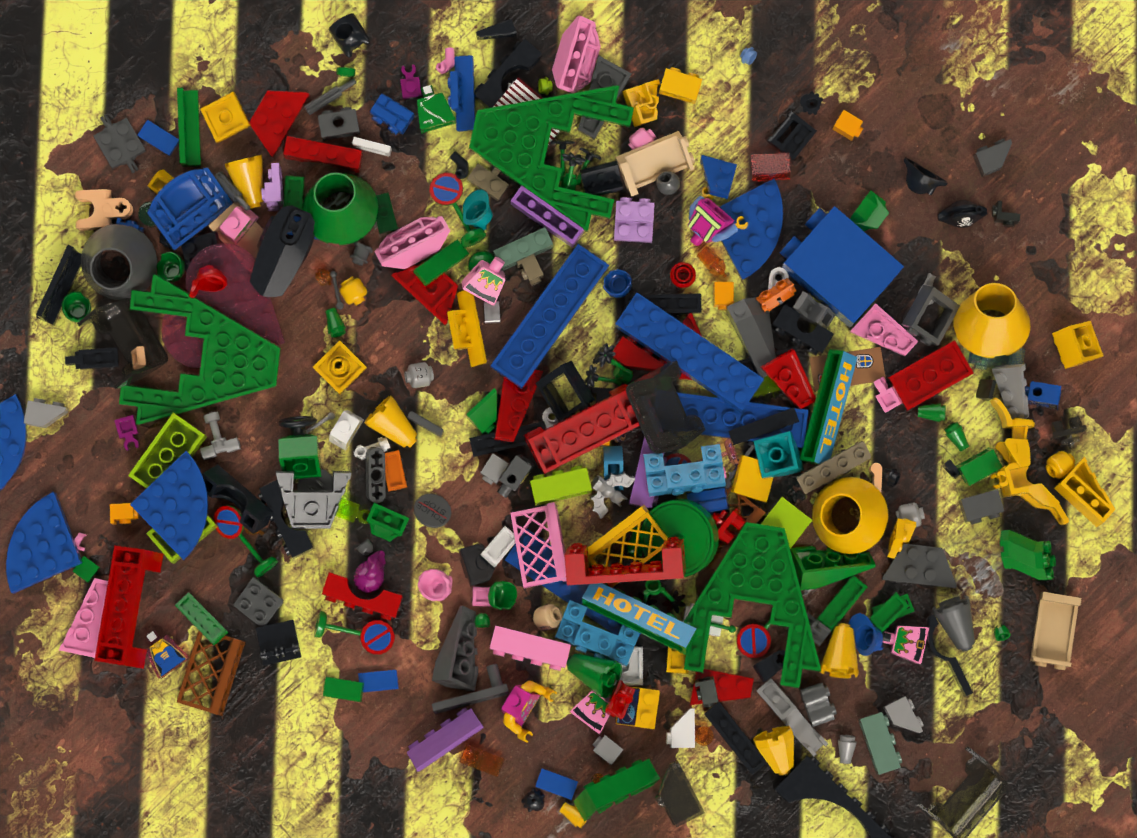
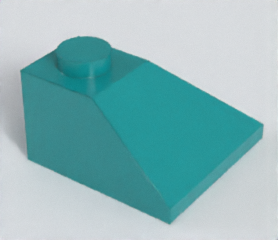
[754,431,804,478]

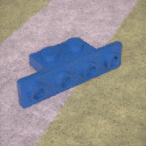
[448,55,475,132]

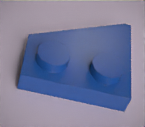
[700,155,737,199]

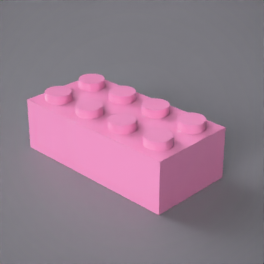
[490,626,571,671]

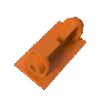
[755,278,796,312]

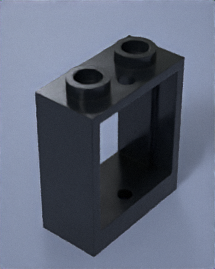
[536,361,595,422]

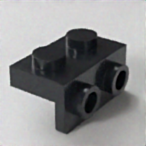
[580,161,624,196]

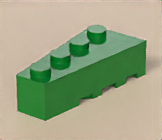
[573,759,660,822]

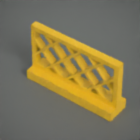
[588,505,668,588]

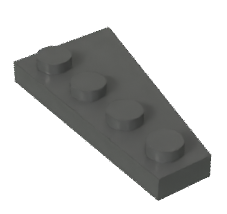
[578,56,632,140]

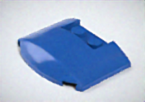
[147,168,233,250]

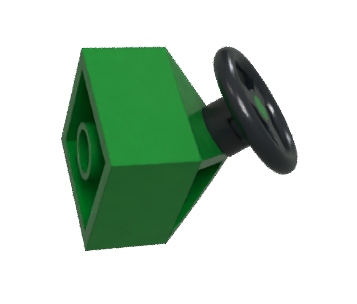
[278,416,322,479]

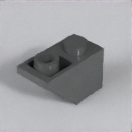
[973,139,1012,177]

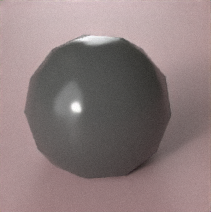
[656,171,680,195]

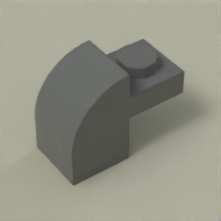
[793,291,835,329]

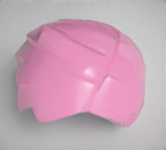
[418,569,453,601]

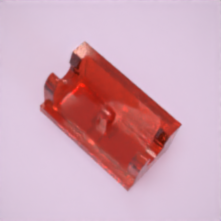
[751,153,790,181]

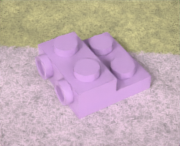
[261,163,284,211]
[614,197,654,243]

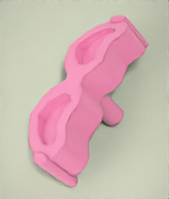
[74,533,87,551]

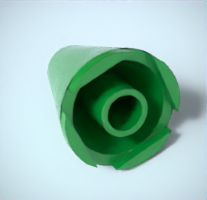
[566,653,622,698]

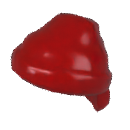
[189,265,228,298]

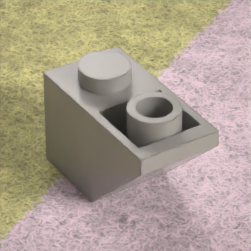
[24,398,69,428]
[883,696,924,733]

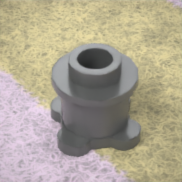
[350,242,373,266]

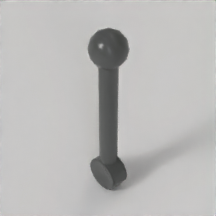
[329,271,344,310]

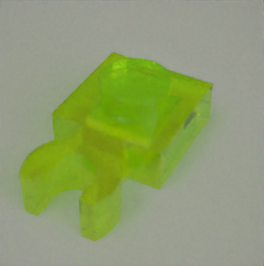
[335,498,370,524]

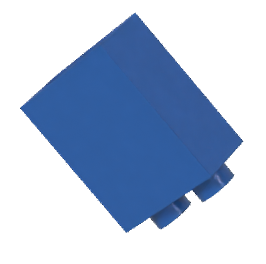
[780,206,904,328]

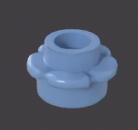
[740,47,757,65]

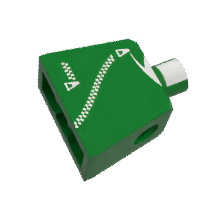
[417,85,456,133]

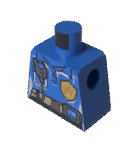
[1025,381,1061,410]

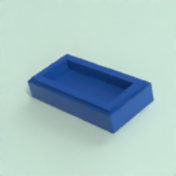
[137,120,179,156]
[358,670,399,693]
[535,769,578,800]

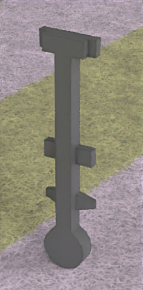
[724,441,755,489]

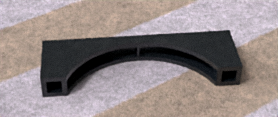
[774,756,891,838]

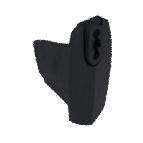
[250,205,315,297]

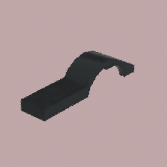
[926,615,973,697]

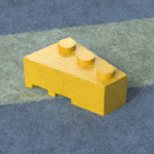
[1054,457,1115,527]

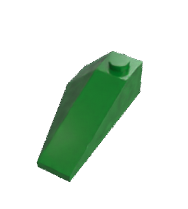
[790,546,876,590]

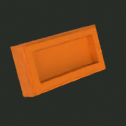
[385,450,407,492]

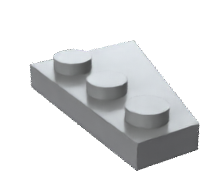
[992,364,1029,419]

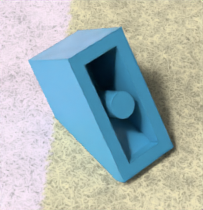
[603,446,623,490]

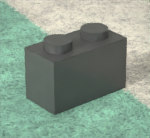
[959,489,1004,525]

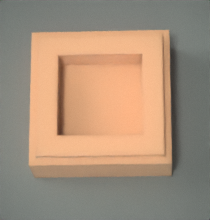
[131,346,146,370]

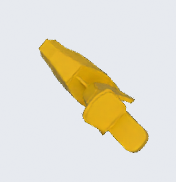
[990,397,1069,525]

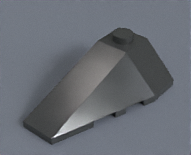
[727,297,776,378]
[432,606,478,692]

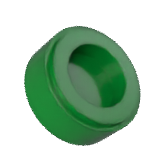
[336,67,356,77]

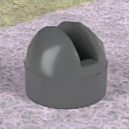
[356,539,373,556]

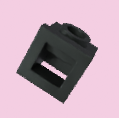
[695,676,718,707]

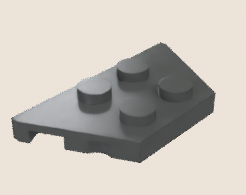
[882,544,957,588]

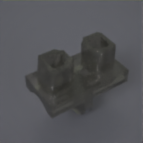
[1049,416,1087,450]

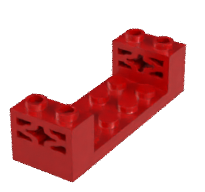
[523,384,648,474]
[564,537,686,585]
[94,546,164,669]

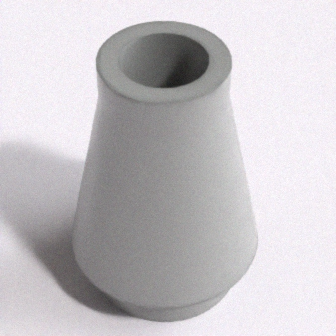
[838,735,857,764]

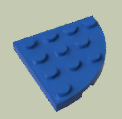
[720,179,783,281]
[0,394,27,491]
[130,451,208,560]
[6,492,83,594]

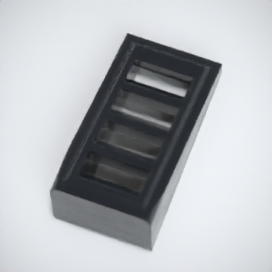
[476,19,517,40]

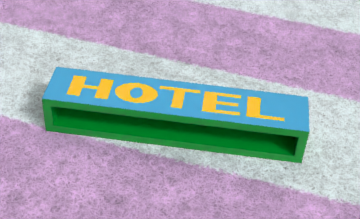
[800,349,858,466]
[582,583,697,655]

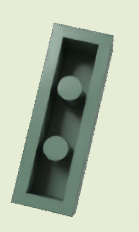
[493,227,553,271]
[858,712,902,775]

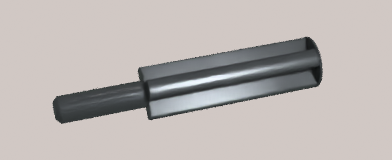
[304,79,356,115]
[214,172,250,211]

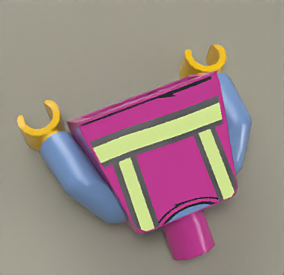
[688,187,748,246]

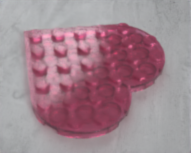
[161,243,285,368]

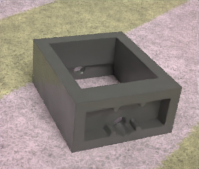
[901,285,960,346]

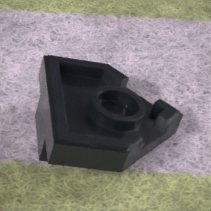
[459,544,496,587]

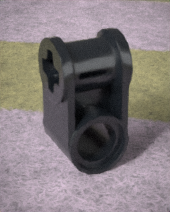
[753,650,785,682]

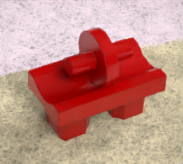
[712,508,746,544]
[605,680,635,719]

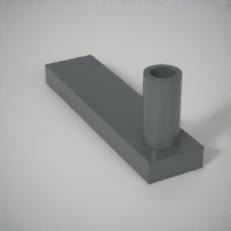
[432,664,509,714]

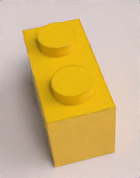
[659,67,702,104]

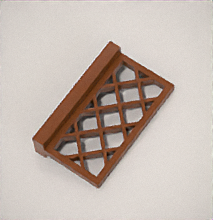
[708,486,767,572]
[177,631,245,716]

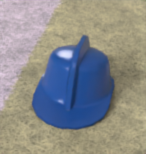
[849,613,883,656]

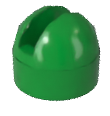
[475,613,490,628]
[994,624,1010,641]

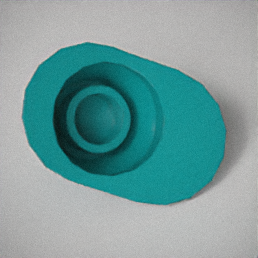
[463,189,493,230]

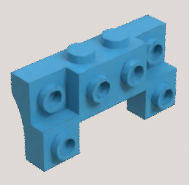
[643,444,726,497]
[555,600,640,667]

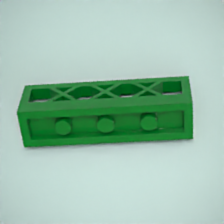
[177,87,201,167]

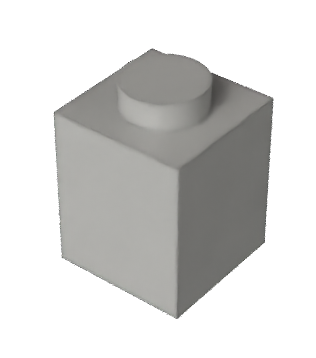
[480,454,509,485]
[593,735,623,765]

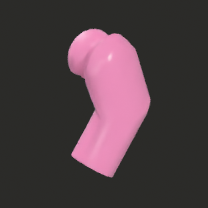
[436,48,455,74]

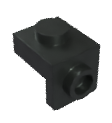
[992,201,1020,227]

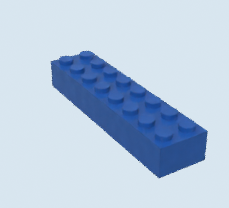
[615,293,764,413]

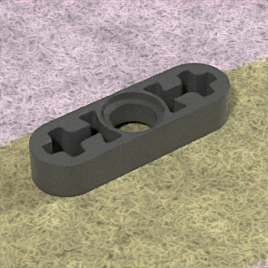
[366,447,386,503]

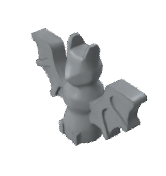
[590,472,635,519]

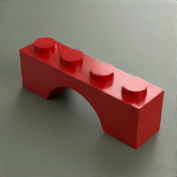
[283,136,363,173]
[322,572,403,621]

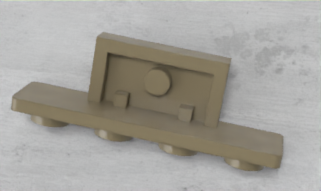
[796,441,872,494]

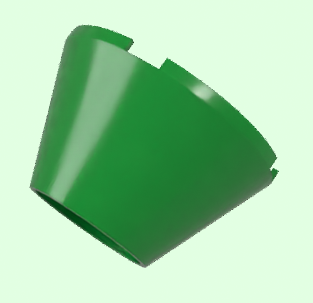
[302,173,379,245]

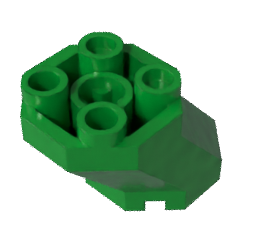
[1000,530,1056,580]

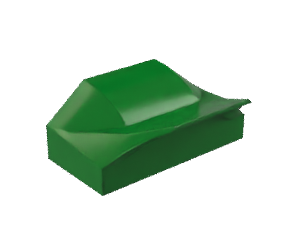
[850,190,889,231]
[366,503,410,542]

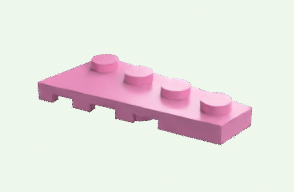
[59,578,108,658]

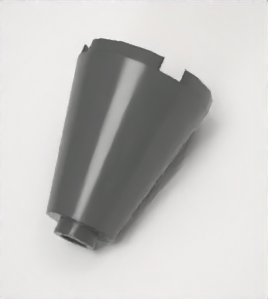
[932,595,975,652]

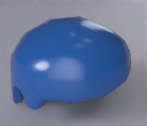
[603,269,632,298]

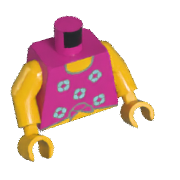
[502,681,557,743]

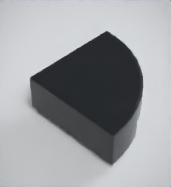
[942,459,960,479]

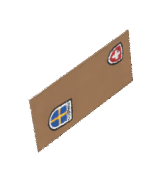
[809,347,886,391]

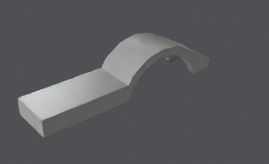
[757,679,828,757]

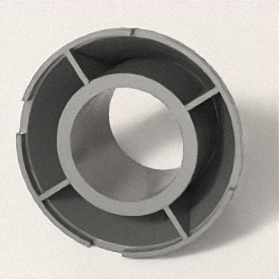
[81,224,157,300]

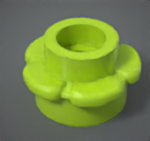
[538,77,553,96]

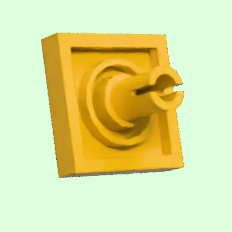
[313,341,367,395]

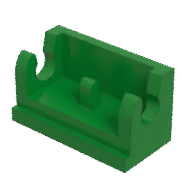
[956,447,1003,486]

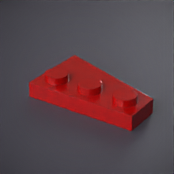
[760,349,816,409]

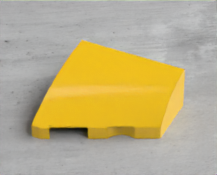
[622,79,660,127]

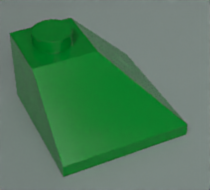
[466,388,497,435]

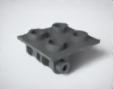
[233,577,284,627]

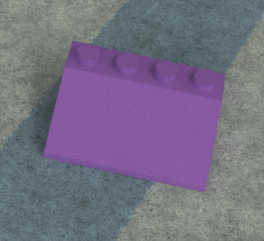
[407,707,484,772]

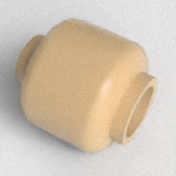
[533,604,562,631]

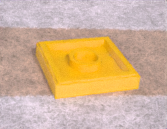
[200,92,251,143]
[731,455,773,503]

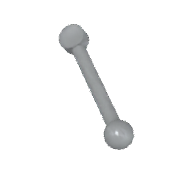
[306,412,335,434]

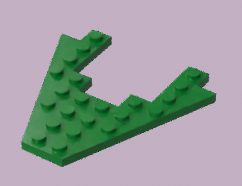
[469,85,634,232]
[119,274,281,425]
[669,522,821,688]

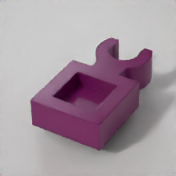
[400,64,422,99]
[114,415,139,451]

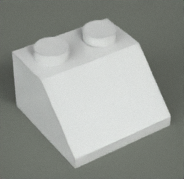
[666,708,695,748]

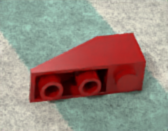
[612,336,670,373]

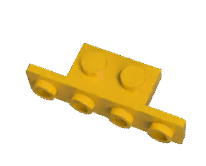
[447,290,487,367]

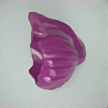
[354,550,386,593]

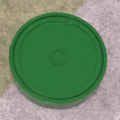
[640,499,719,577]

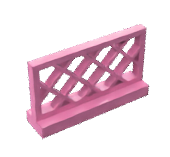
[510,502,567,588]

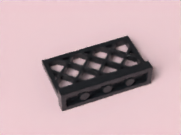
[36,245,81,326]

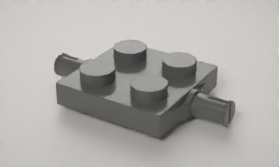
[93,114,146,174]

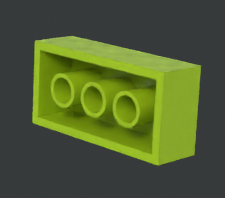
[128,413,207,488]

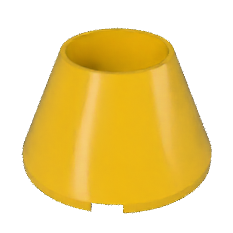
[953,283,1031,358]
[812,477,888,554]

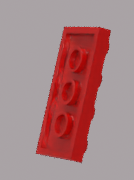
[888,340,974,411]

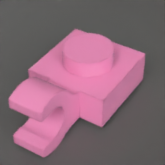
[874,377,903,413]

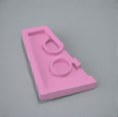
[850,303,918,356]

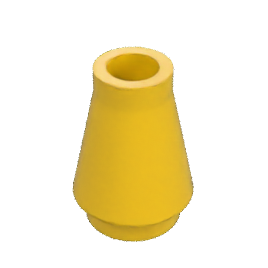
[559,802,587,828]

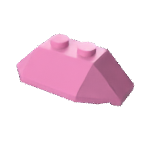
[552,16,601,93]
[374,216,450,269]

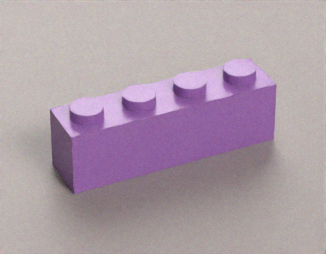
[511,186,584,248]
[629,428,671,510]

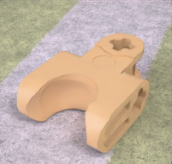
[75,189,133,231]

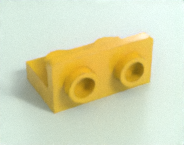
[887,518,916,559]

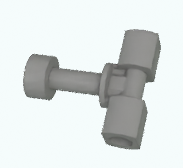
[200,412,241,460]

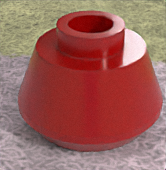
[670,262,696,288]

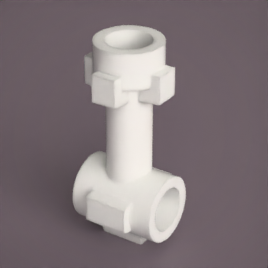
[354,437,390,460]

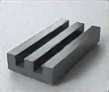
[407,411,444,438]

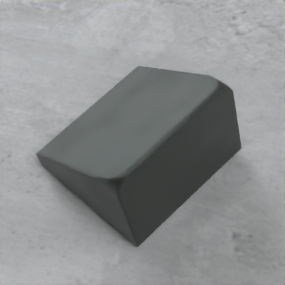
[976,379,996,401]

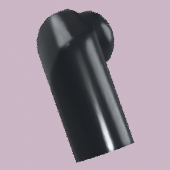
[450,151,469,179]

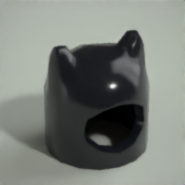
[328,13,370,58]

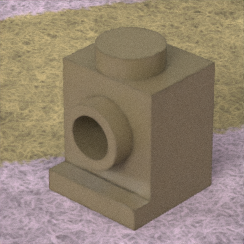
[517,254,543,286]

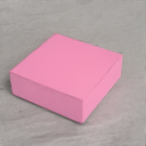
[472,587,492,607]

